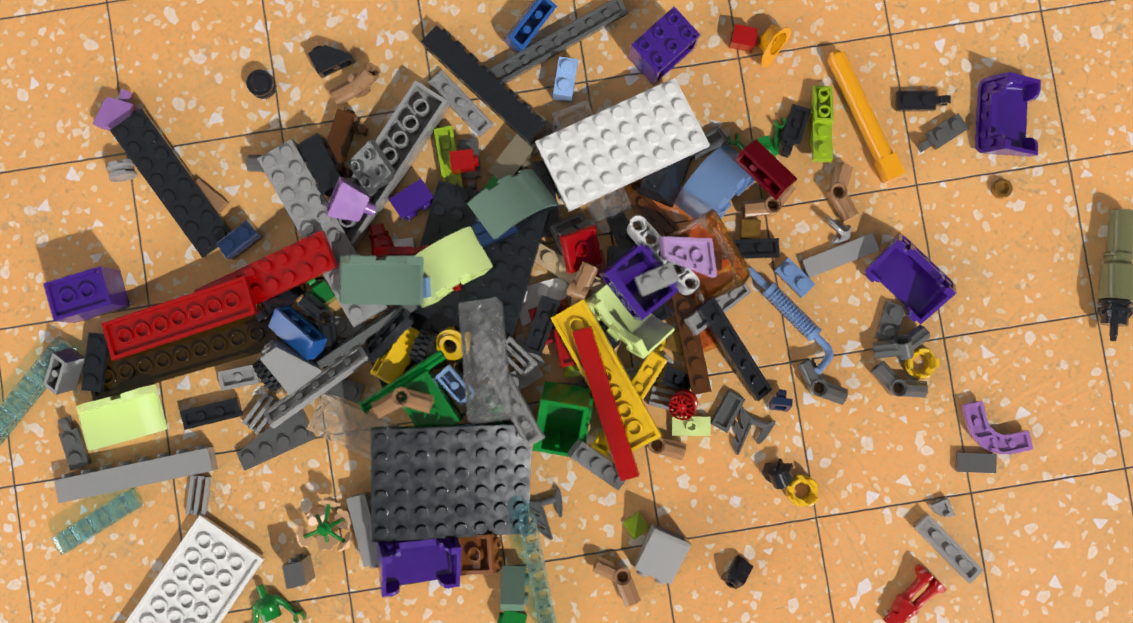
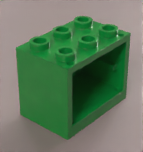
[398,370,464,426]
[532,381,593,457]

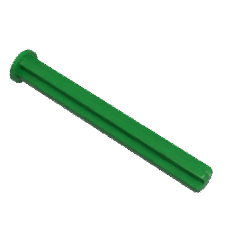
[358,350,446,414]

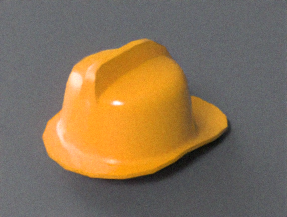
[759,25,791,68]

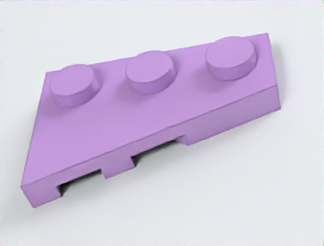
[659,236,717,278]

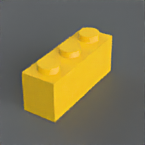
[370,327,419,384]

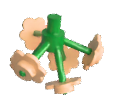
[296,497,353,552]

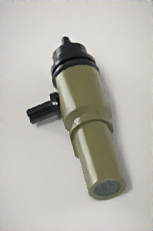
[1097,209,1133,341]

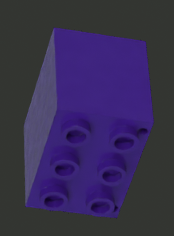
[628,6,701,86]
[599,244,679,321]
[43,266,131,323]

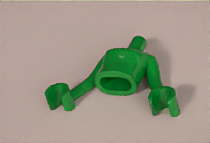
[727,117,786,157]
[252,584,307,623]

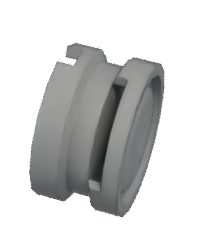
[106,159,137,182]

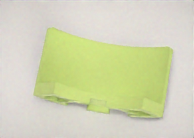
[415,227,493,308]
[586,284,675,359]
[76,384,167,451]

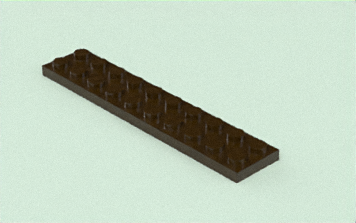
[83,315,279,401]

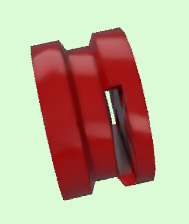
[668,389,698,420]

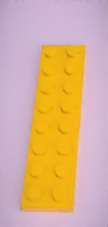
[550,299,662,451]

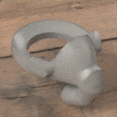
[826,216,852,244]

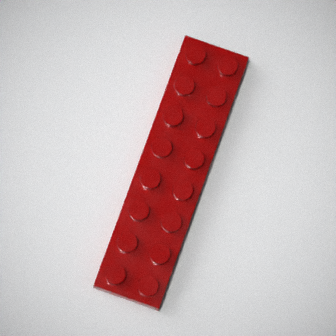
[194,231,338,305]
[101,276,258,360]

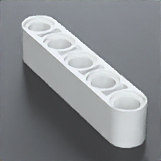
[627,215,700,296]

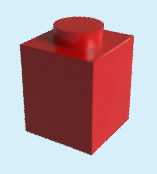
[729,24,760,52]
[449,149,479,174]

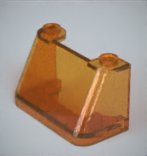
[666,209,750,302]

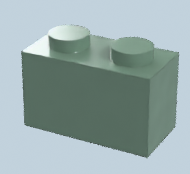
[500,566,529,611]

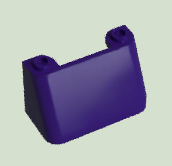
[975,72,1041,157]
[865,233,956,324]
[377,537,461,597]

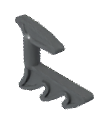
[732,407,776,455]
[530,488,563,540]

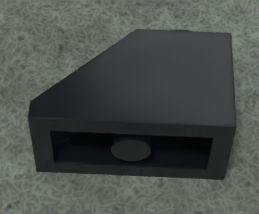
[308,45,356,78]

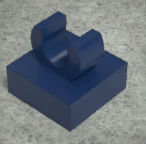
[769,389,793,412]

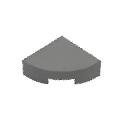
[928,497,955,517]

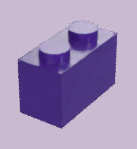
[389,179,434,221]

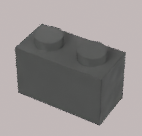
[43,348,85,395]
[282,553,315,589]

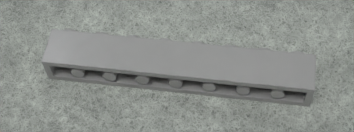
[54,444,218,503]

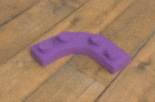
[961,401,1033,454]

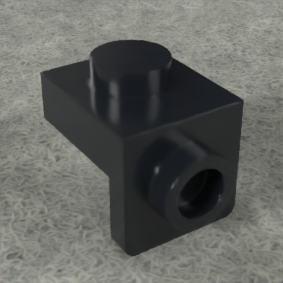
[721,555,754,589]

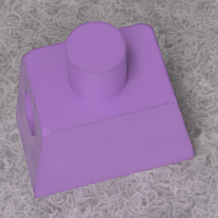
[93,89,139,131]
[326,176,377,222]

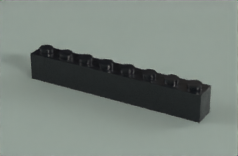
[421,25,547,147]

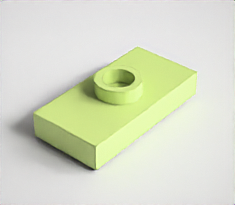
[671,416,711,436]

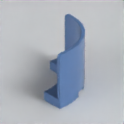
[675,144,755,230]

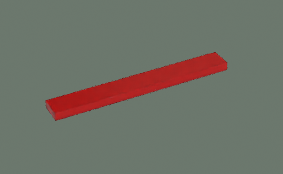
[572,326,640,481]

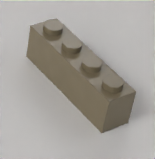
[488,110,554,180]

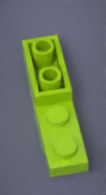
[810,85,834,162]

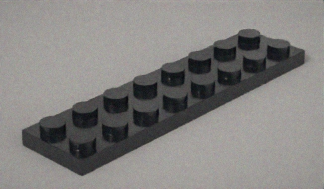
[110,108,232,258]

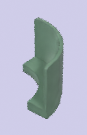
[467,169,558,239]
[339,255,424,305]

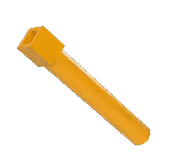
[827,49,906,184]

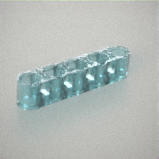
[51,488,144,555]

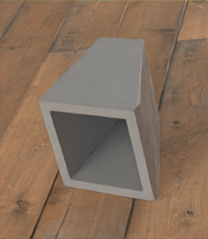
[260,338,323,395]
[634,523,691,585]

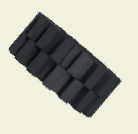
[409,328,439,363]
[252,359,282,392]

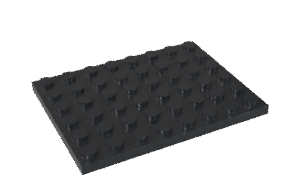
[410,180,549,360]
[371,422,532,542]

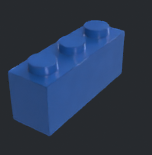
[503,0,557,53]
[268,305,328,361]

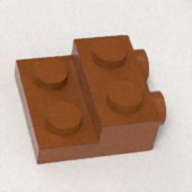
[458,533,503,574]

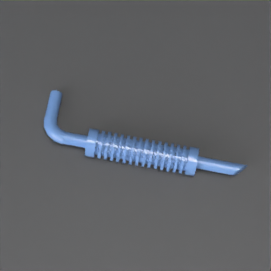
[744,268,833,374]

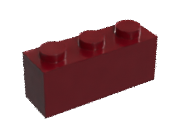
[735,139,798,200]

